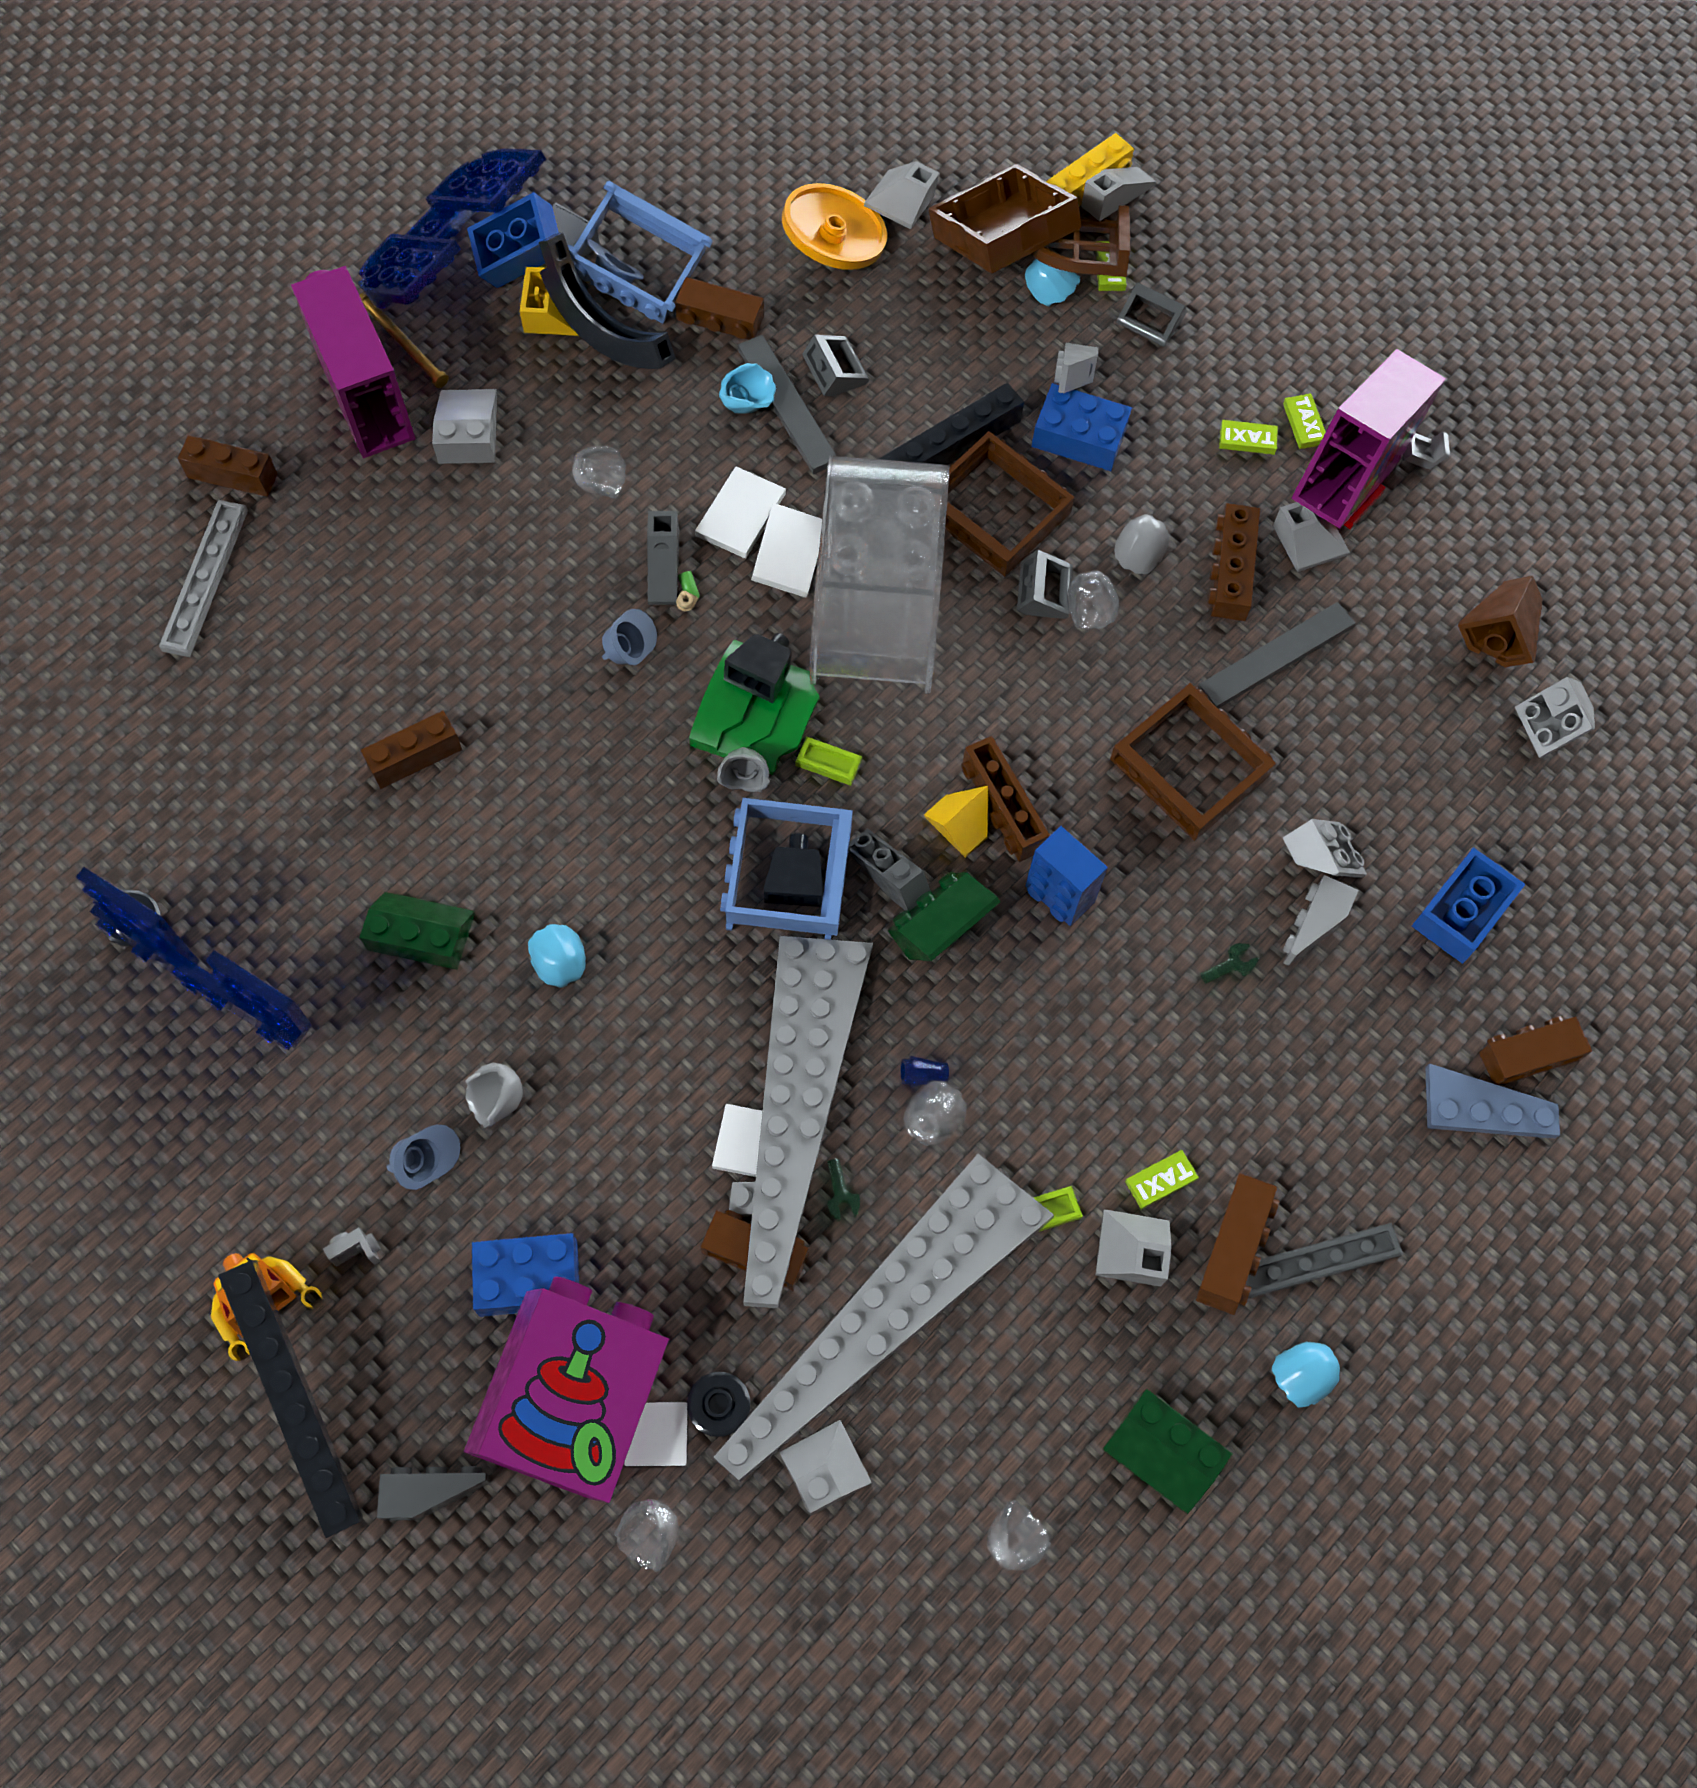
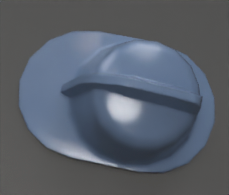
[586,239,644,284]
[602,609,657,666]
[386,1124,460,1190]

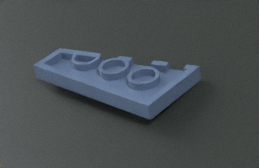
[1425,1064,1560,1139]

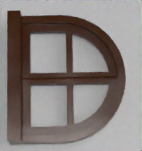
[1031,205,1130,277]

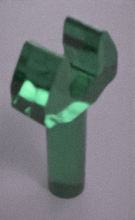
[1200,943,1258,984]
[827,1159,860,1222]

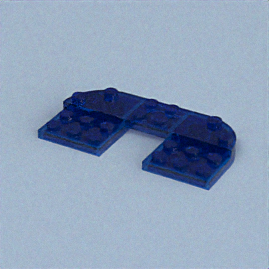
[358,148,547,309]
[76,867,312,1051]

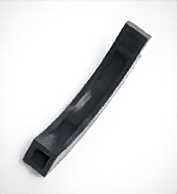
[539,232,676,369]

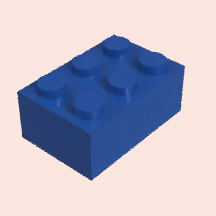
[467,192,559,288]
[1031,383,1132,471]
[1025,826,1108,927]
[1411,847,1525,964]
[472,1233,579,1317]

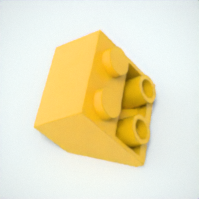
[519,267,579,336]

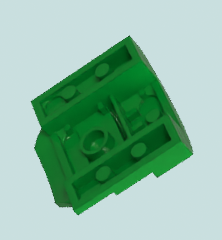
[689,640,820,775]

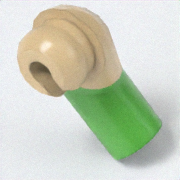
[676,571,700,611]

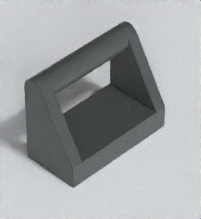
[1116,282,1187,347]
[802,335,869,396]
[1017,550,1073,619]

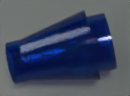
[900,1056,949,1088]

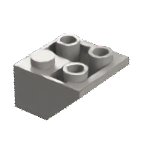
[864,161,940,229]
[1273,502,1350,572]
[1515,677,1595,758]
[1283,819,1367,878]
[1095,1209,1171,1287]

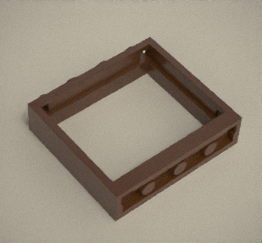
[920,431,1075,577]
[1110,683,1276,841]

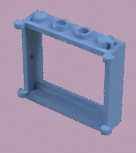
[568,181,713,324]
[720,798,853,940]

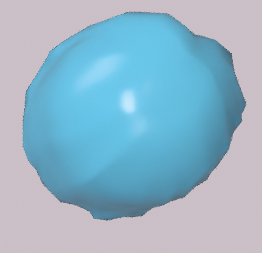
[1025,258,1080,307]
[719,363,776,414]
[528,924,586,988]
[1272,1341,1340,1407]

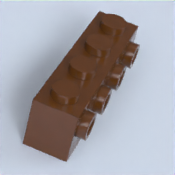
[1207,503,1260,621]
[961,736,1050,862]
[1196,1173,1280,1315]

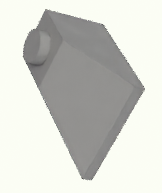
[779,1420,872,1516]

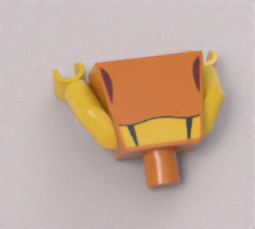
[211,1253,323,1361]

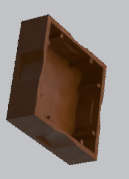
[928,164,1082,274]

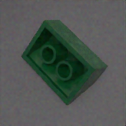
[887,872,1001,961]
[359,892,475,970]
[1102,1389,1233,1514]

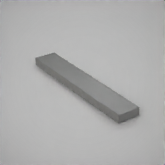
[159,499,248,657]

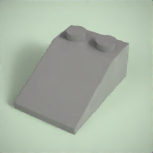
[432,389,497,464]

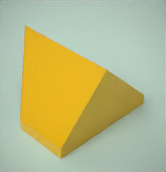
[924,785,988,858]

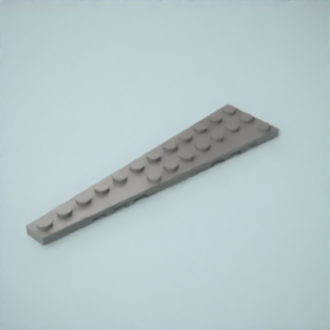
[743,936,873,1308]
[714,1154,1054,1482]

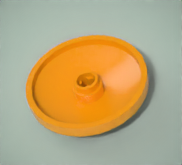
[782,183,887,270]

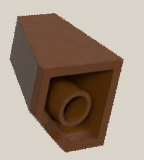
[1458,575,1543,667]

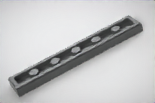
[738,335,838,474]
[1197,602,1355,709]
[1245,1223,1403,1299]

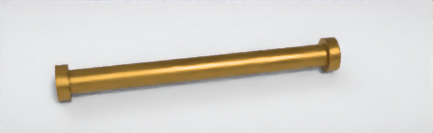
[359,292,449,388]

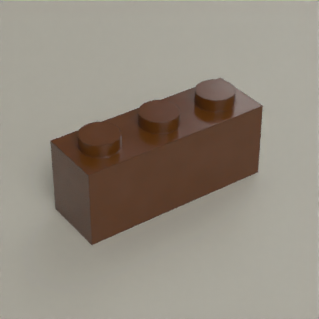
[675,277,764,340]
[177,435,278,497]
[360,710,463,790]
[1479,1016,1592,1086]
[700,1210,809,1291]

